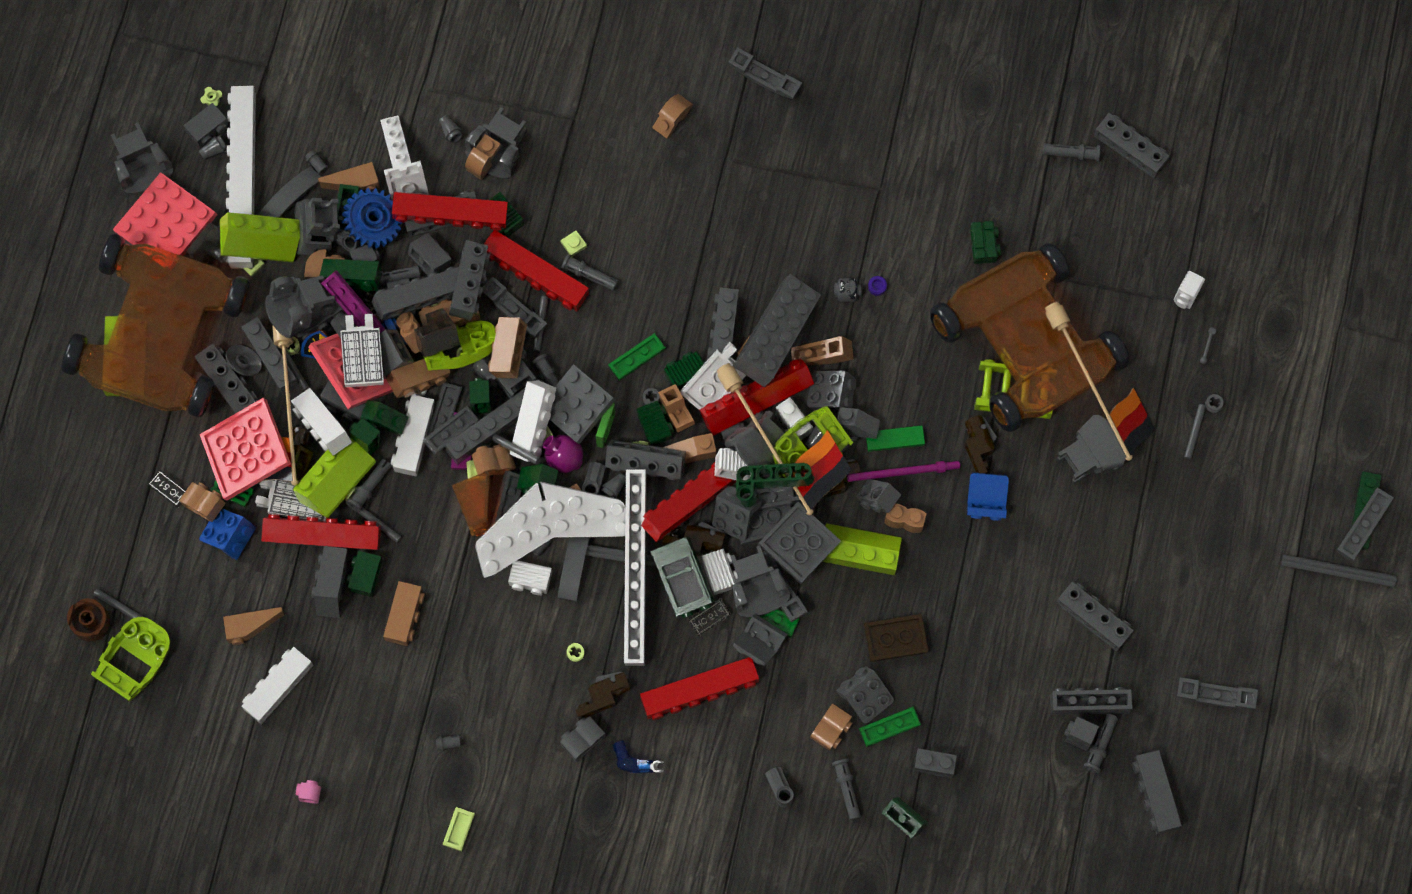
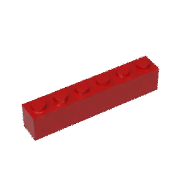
[392,192,508,230]
[484,230,589,312]
[699,358,814,436]
[641,462,736,542]
[261,514,381,550]
[640,657,759,720]

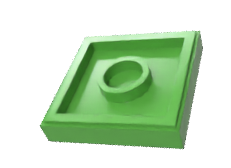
[596,402,615,448]

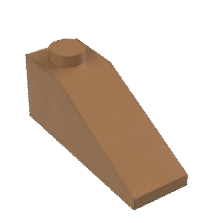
[318,162,380,193]
[791,336,853,366]
[663,433,716,464]
[223,607,284,645]

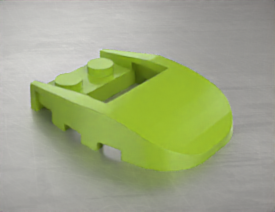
[421,321,496,370]
[773,406,853,478]
[91,617,170,702]

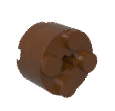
[67,598,110,642]

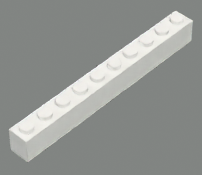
[225,86,256,269]
[624,470,646,666]

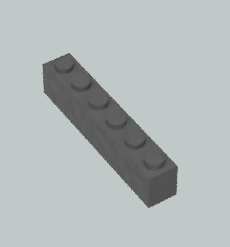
[372,266,487,322]
[445,379,539,465]

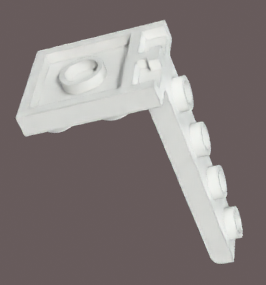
[380,116,429,200]

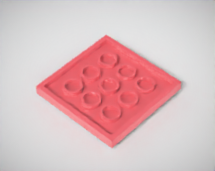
[113,172,217,271]
[308,326,393,410]
[200,398,291,501]

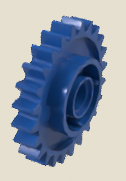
[342,188,403,248]

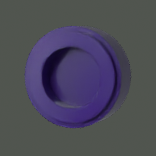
[868,276,887,296]

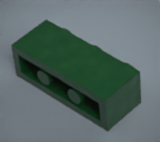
[320,259,382,291]

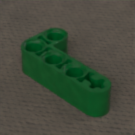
[736,463,815,507]

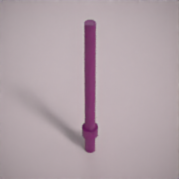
[847,461,960,482]

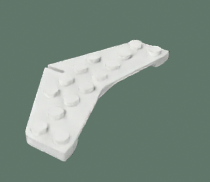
[475,482,626,578]

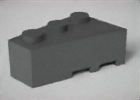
[320,380,377,427]
[311,546,348,618]

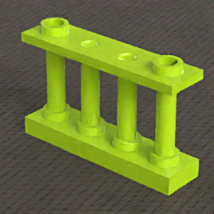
[974,360,1057,419]

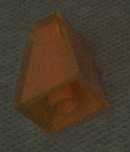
[452,471,492,536]

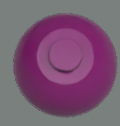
[543,435,583,473]

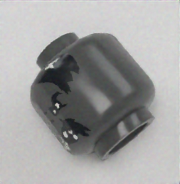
[834,278,861,302]

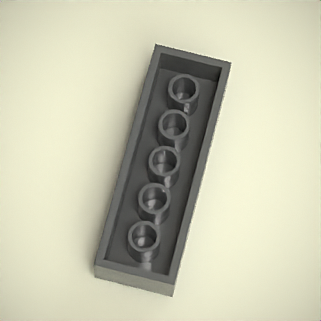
[733,274,821,387]

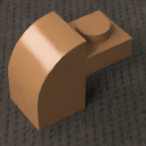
[652,94,693,138]
[465,134,501,180]
[304,249,345,284]
[658,384,695,432]

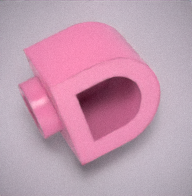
[296,780,321,804]

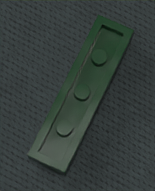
[1351,471,1381,550]

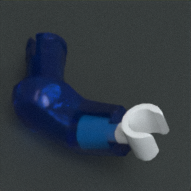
[612,740,664,773]

